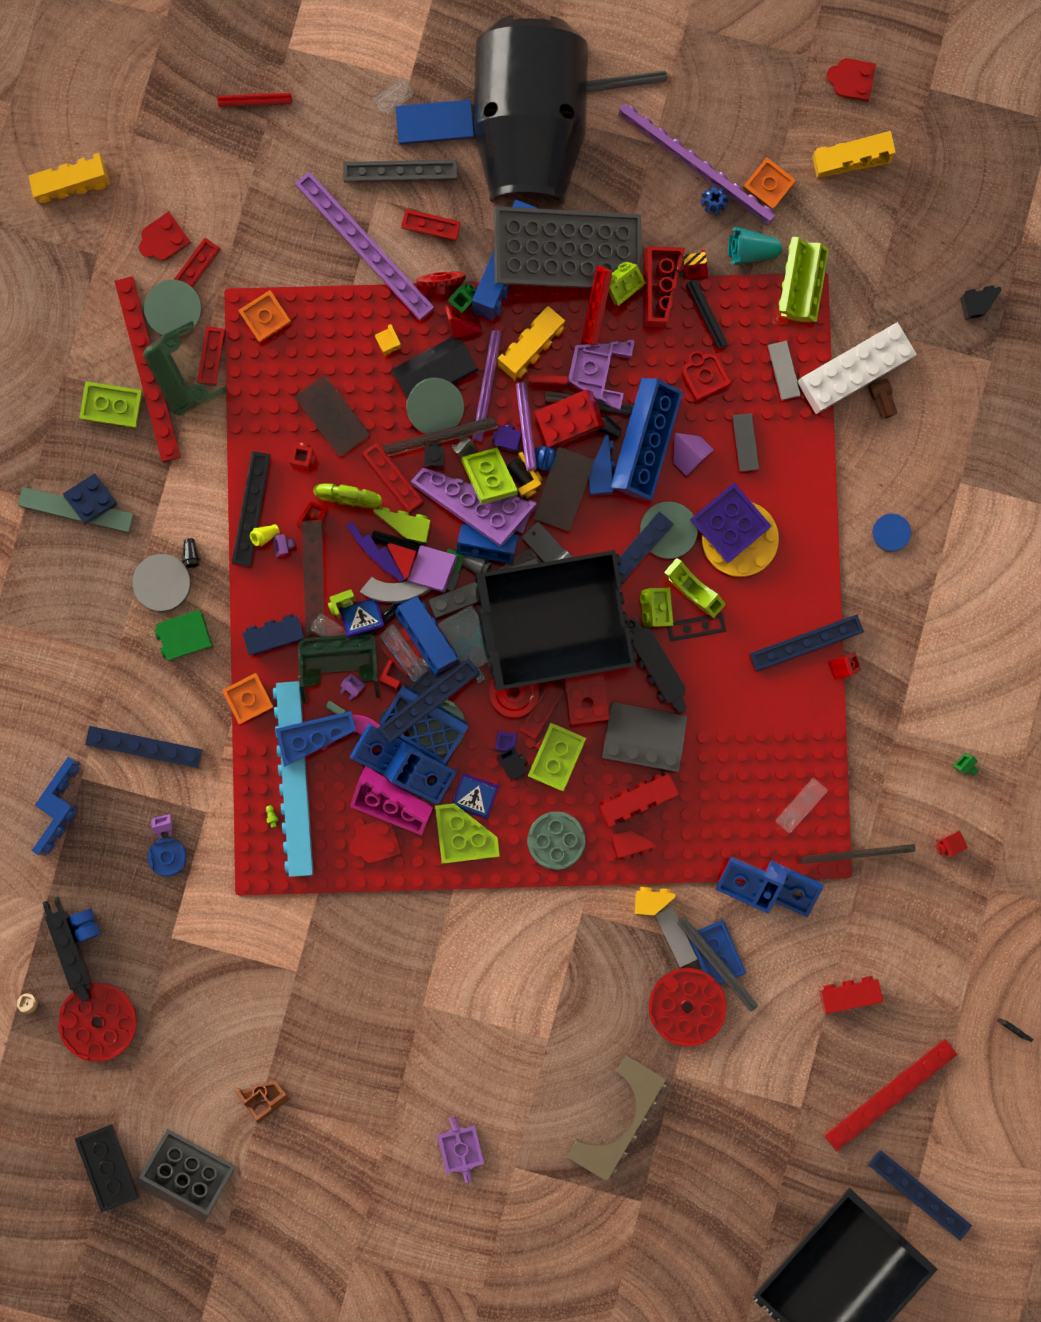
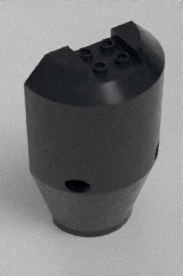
[473,15,588,203]

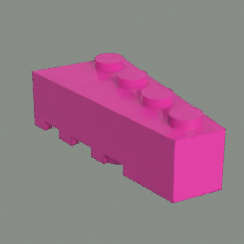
[350,766,433,835]

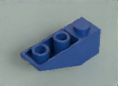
[588,435,615,496]

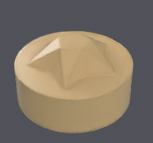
[17,993,38,1014]

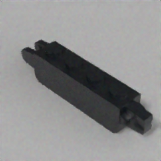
[625,618,687,713]
[43,897,92,1002]

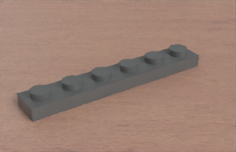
[343,160,457,183]
[429,558,538,618]

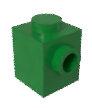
[448,282,476,313]

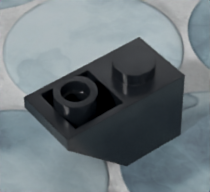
[960,285,1001,320]

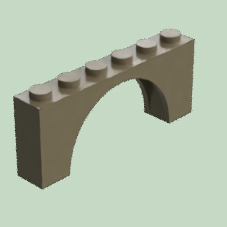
[566,1054,667,1181]

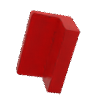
[379,659,402,691]

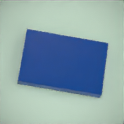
[688,919,746,985]

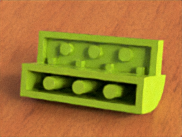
[779,237,829,322]

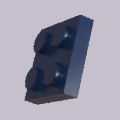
[63,473,117,525]

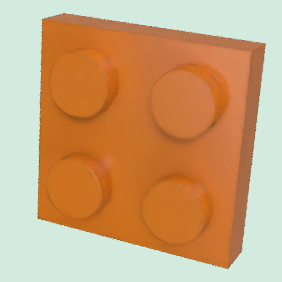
[743,157,796,211]
[238,290,291,343]
[222,673,274,725]

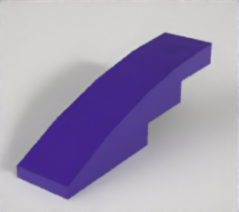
[346,521,405,582]

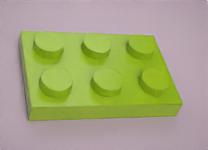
[79,381,143,429]
[461,447,518,505]
[528,723,586,792]

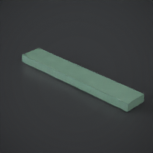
[18,487,134,533]

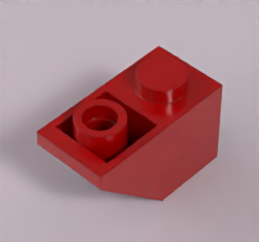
[611,830,655,861]
[935,830,968,858]

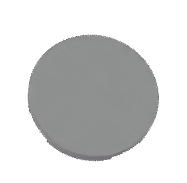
[132,554,191,612]

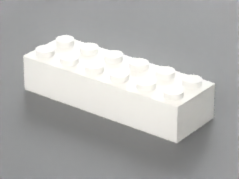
[797,322,917,414]

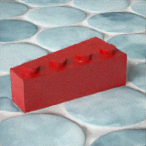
[644,246,685,327]
[598,772,679,828]

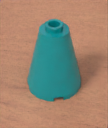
[728,227,782,265]

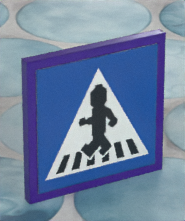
[339,599,385,638]
[452,773,499,819]

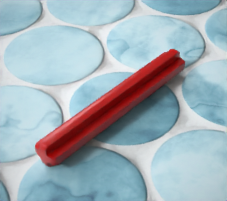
[217,93,292,107]

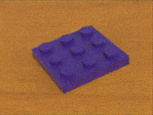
[690,483,771,564]

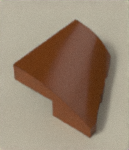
[234,1080,290,1123]

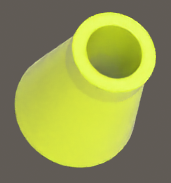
[250,524,280,546]

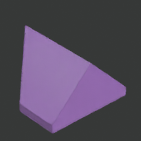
[673,433,714,477]

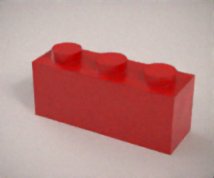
[819,976,883,1014]

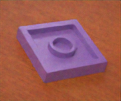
[408,545,457,593]

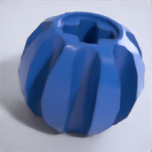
[700,186,729,215]
[535,446,560,472]

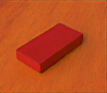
[529,375,568,387]

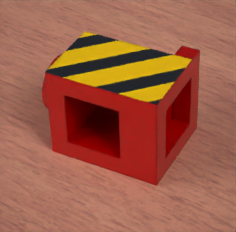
[681,250,708,279]

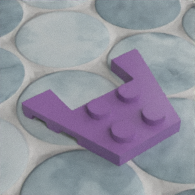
[568,340,635,412]

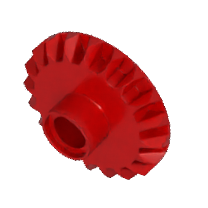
[416,271,466,294]
[489,679,539,718]

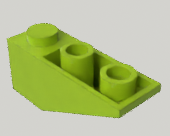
[374,507,431,545]

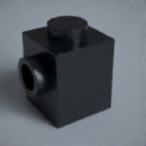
[425,443,445,469]
[497,747,528,781]

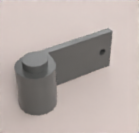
[521,522,573,562]

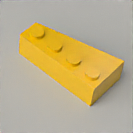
[28,153,110,203]

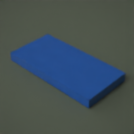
[396,100,474,144]

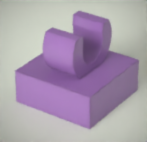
[272,534,295,558]
[340,674,366,700]
[151,814,173,839]

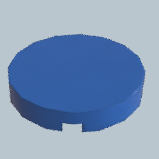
[872,513,911,552]
[148,838,187,876]

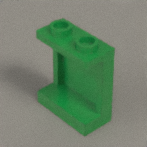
[154,609,214,662]

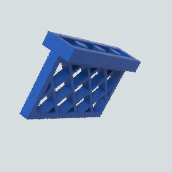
[379,684,469,764]

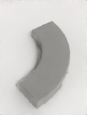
[360,577,432,604]

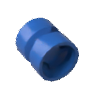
[68,908,101,943]

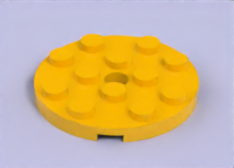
[702,502,779,577]

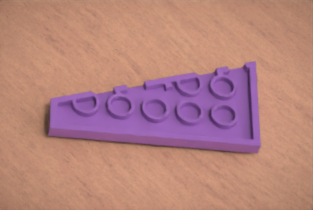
[411,468,537,548]

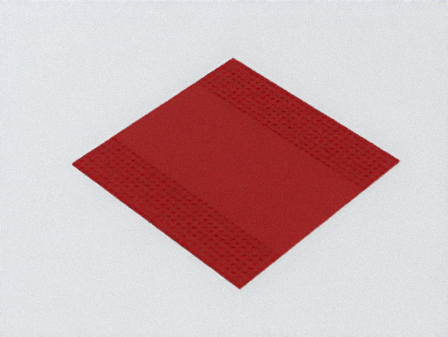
[224,273,852,895]

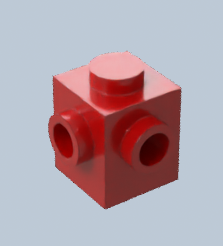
[290,443,317,470]

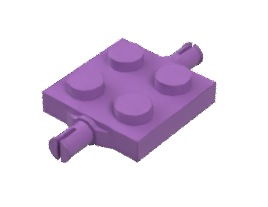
[437,1116,485,1183]

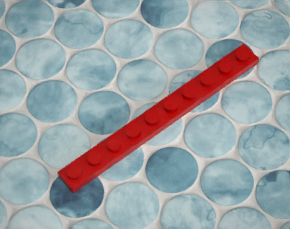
[114,276,181,462]

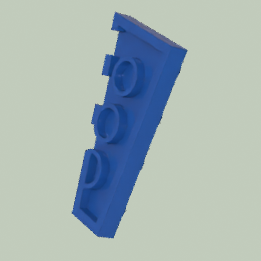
[276,711,356,767]

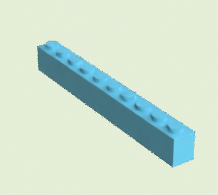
[273,681,314,877]

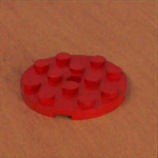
[649,968,727,1046]
[58,983,137,1061]

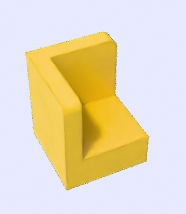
[375,324,401,356]

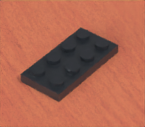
[75,1124,139,1213]

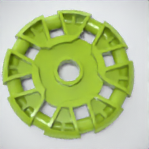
[313,484,382,508]

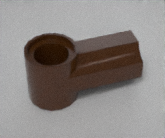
[869,379,898,419]

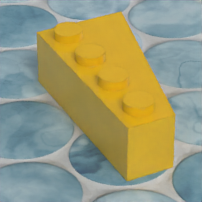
[812,131,896,178]
[498,306,565,381]

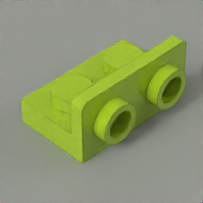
[608,262,646,305]
[640,588,673,628]
[328,589,356,619]

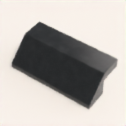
[391,337,478,399]

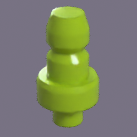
[266,805,279,828]

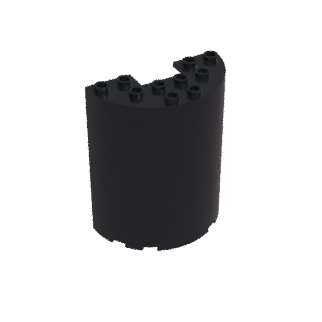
[475,550,637,691]
[753,1187,938,1322]

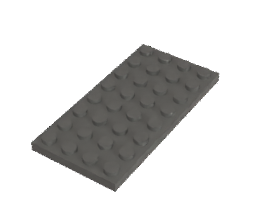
[494,206,643,291]

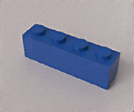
[395,596,458,676]

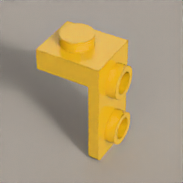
[518,452,543,499]

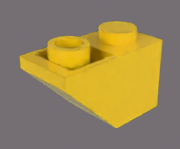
[634,887,675,915]

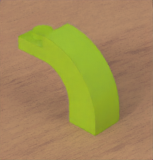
[664,558,726,618]

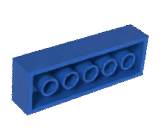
[472,200,537,321]
[610,378,683,501]

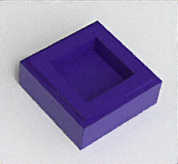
[495,731,517,752]

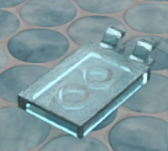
[438,605,491,683]

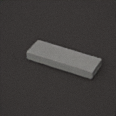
[768,341,800,401]
[655,907,697,967]

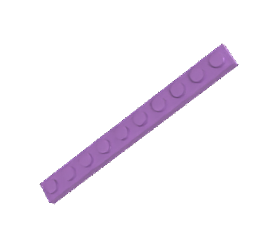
[618,103,775,226]
[295,172,434,321]

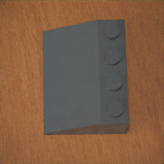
[601,702,687,773]
[136,1129,235,1223]

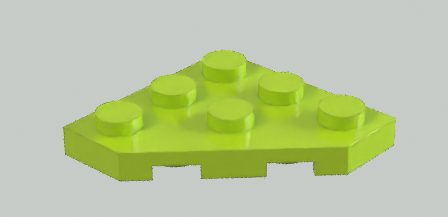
[435,803,500,864]

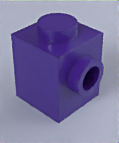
[492,425,522,453]

